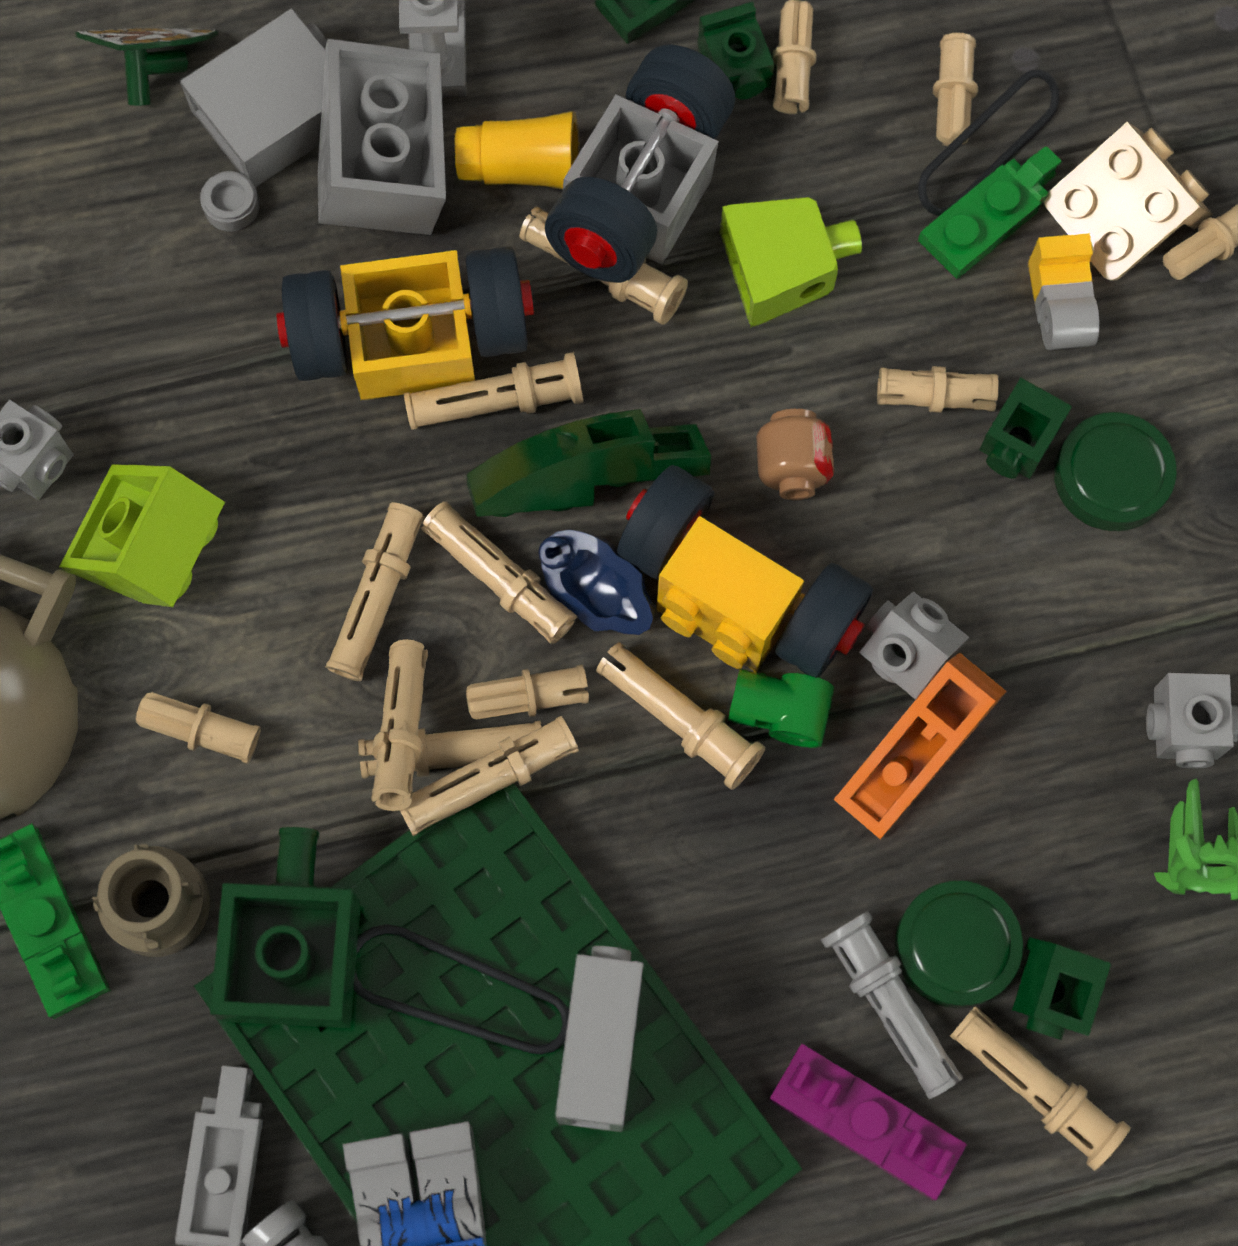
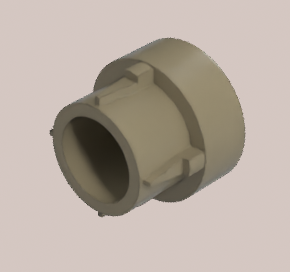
[92,844,210,957]

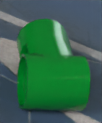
[728,669,834,748]

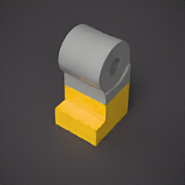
[1028,233,1099,350]

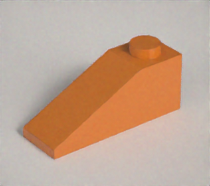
[834,653,1007,839]

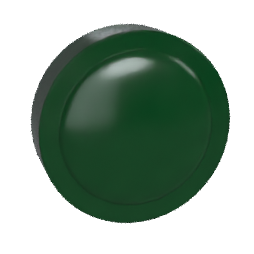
[1054,412,1177,531]
[895,880,1023,1009]

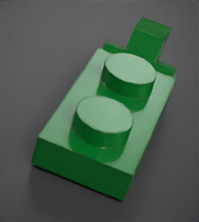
[918,146,1062,280]

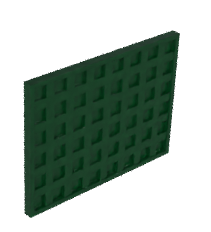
[194,783,802,1246]

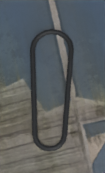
[354,924,569,1055]

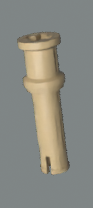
[520,207,688,325]
[404,352,584,430]
[596,642,765,790]
[950,1006,1131,1171]

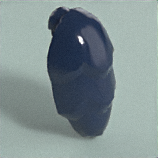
[538,530,655,635]

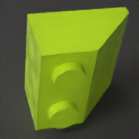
[59,464,225,607]

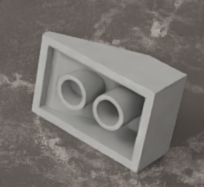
[318,39,446,235]

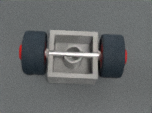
[545,45,735,283]

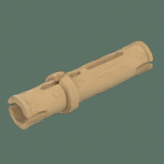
[421,501,577,644]
[325,503,425,681]
[371,639,428,811]
[401,716,579,836]
[358,720,542,779]

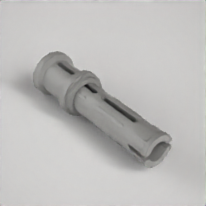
[821,911,963,1099]

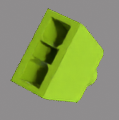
[720,197,862,327]

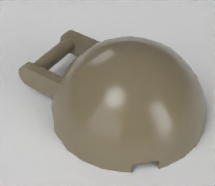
[0,554,78,819]

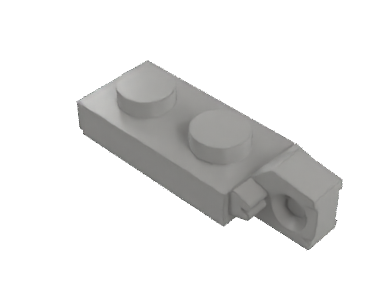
[175,1065,263,1246]

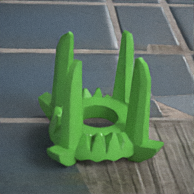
[1154,778,1238,901]

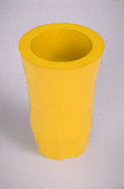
[455,111,579,189]

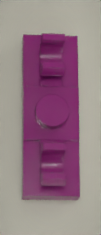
[768,1043,967,1201]

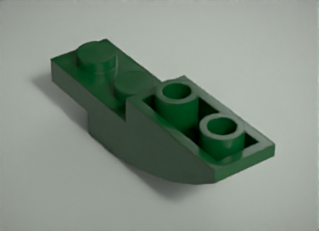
[467,409,711,517]

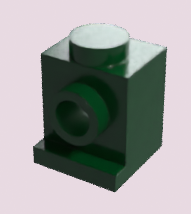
[698,1,774,100]
[979,378,1072,479]
[1012,937,1111,1041]

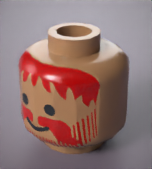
[757,409,834,500]

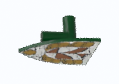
[76,28,218,106]

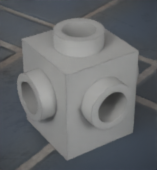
[0,400,74,501]
[859,591,969,699]
[1146,673,1238,768]

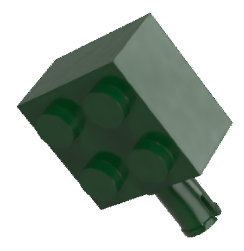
[210,827,361,1028]

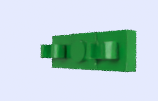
[0,823,111,1019]

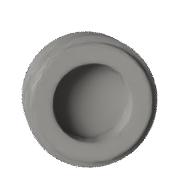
[200,171,260,231]

